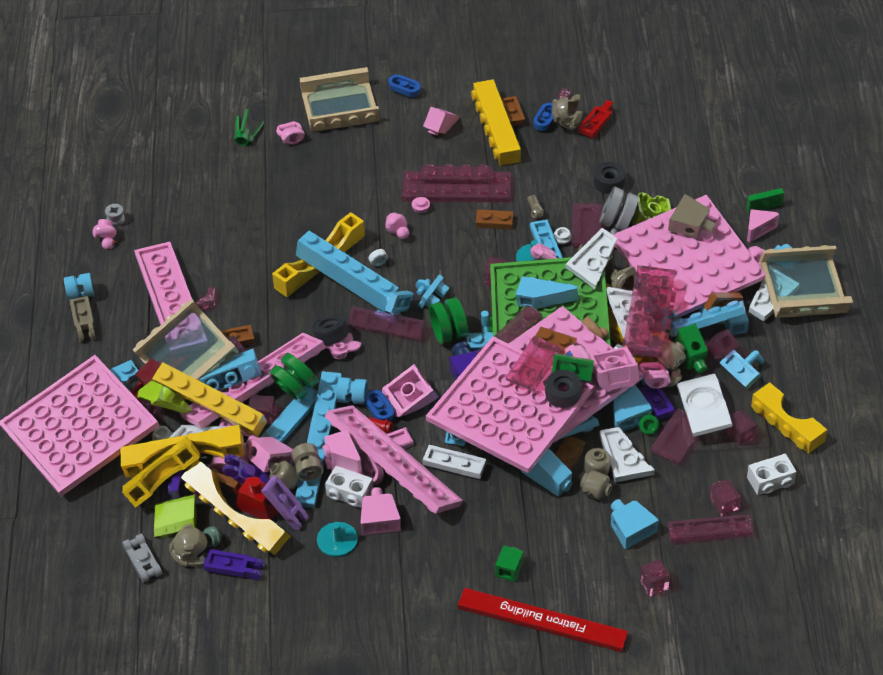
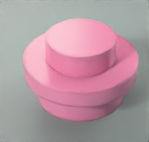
[412,197,430,214]

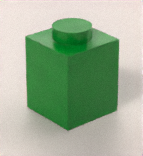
[495,545,523,583]

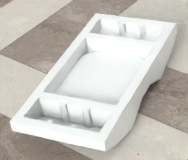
[677,374,732,437]

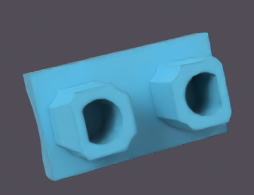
[416,274,449,309]

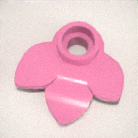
[325,333,361,359]

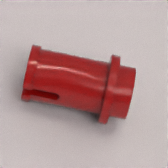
[368,417,393,434]

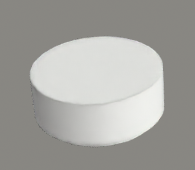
[368,249,388,266]

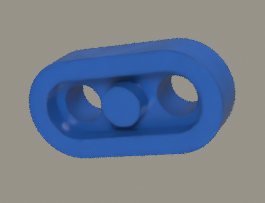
[388,75,421,97]
[534,103,554,131]
[365,390,394,421]

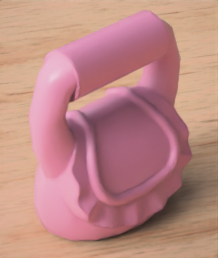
[276,121,305,145]
[530,243,557,260]
[639,362,670,389]

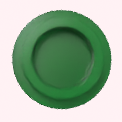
[639,415,659,435]

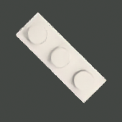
[423,445,486,479]

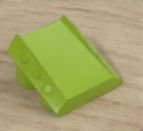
[632,192,671,226]
[137,381,192,414]
[154,494,197,538]

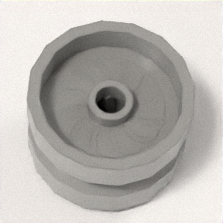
[599,186,639,232]

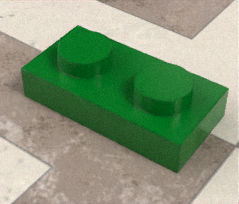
[746,188,784,214]
[551,353,595,382]

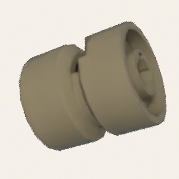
[291,443,323,481]

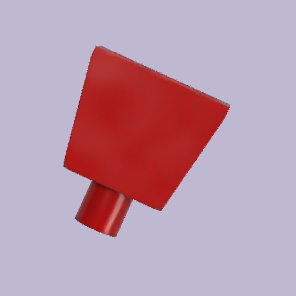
[236,477,278,520]

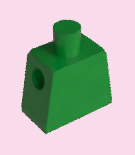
[675,323,708,374]

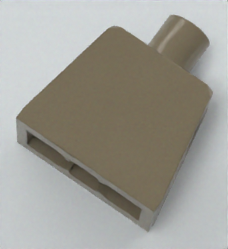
[668,194,716,238]

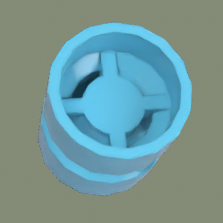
[64,273,94,301]
[336,377,368,405]

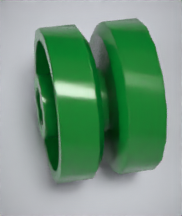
[429,297,468,344]
[268,352,319,402]

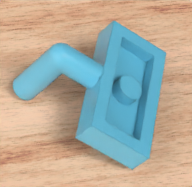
[375,290,414,325]
[467,311,493,352]
[719,349,764,389]
[109,360,138,391]

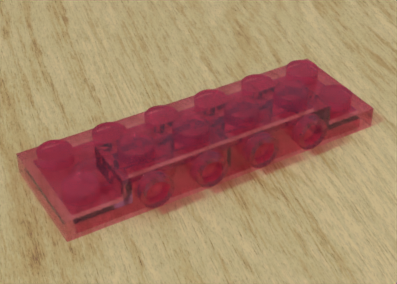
[402,164,511,203]
[623,265,676,358]

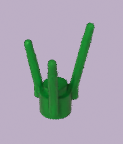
[234,109,265,146]

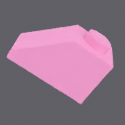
[423,107,459,135]

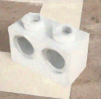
[747,454,796,496]
[325,466,373,508]

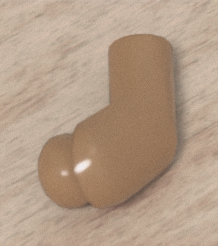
[583,317,608,339]

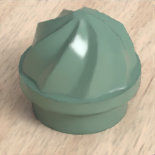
[203,527,223,547]

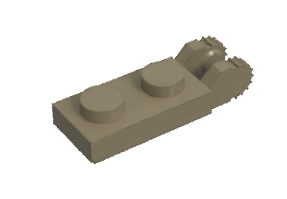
[69,296,96,342]

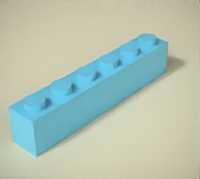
[296,231,399,312]

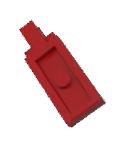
[578,100,613,138]

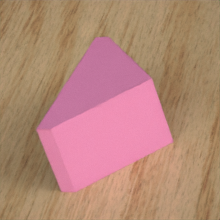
[747,210,779,243]

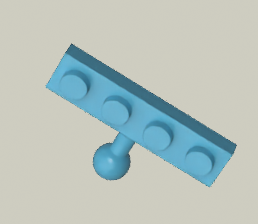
[669,301,745,337]

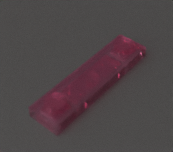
[476,305,543,356]
[348,306,426,340]
[667,514,753,543]

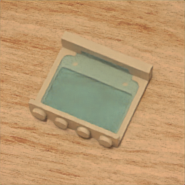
[300,67,380,132]
[759,245,853,318]
[133,299,239,401]

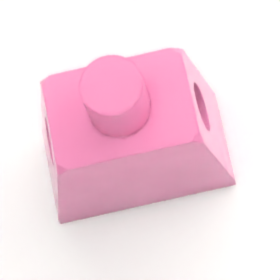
[246,435,293,472]
[361,487,401,536]

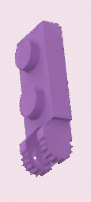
[261,476,309,530]

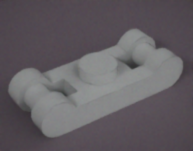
[122,534,163,583]

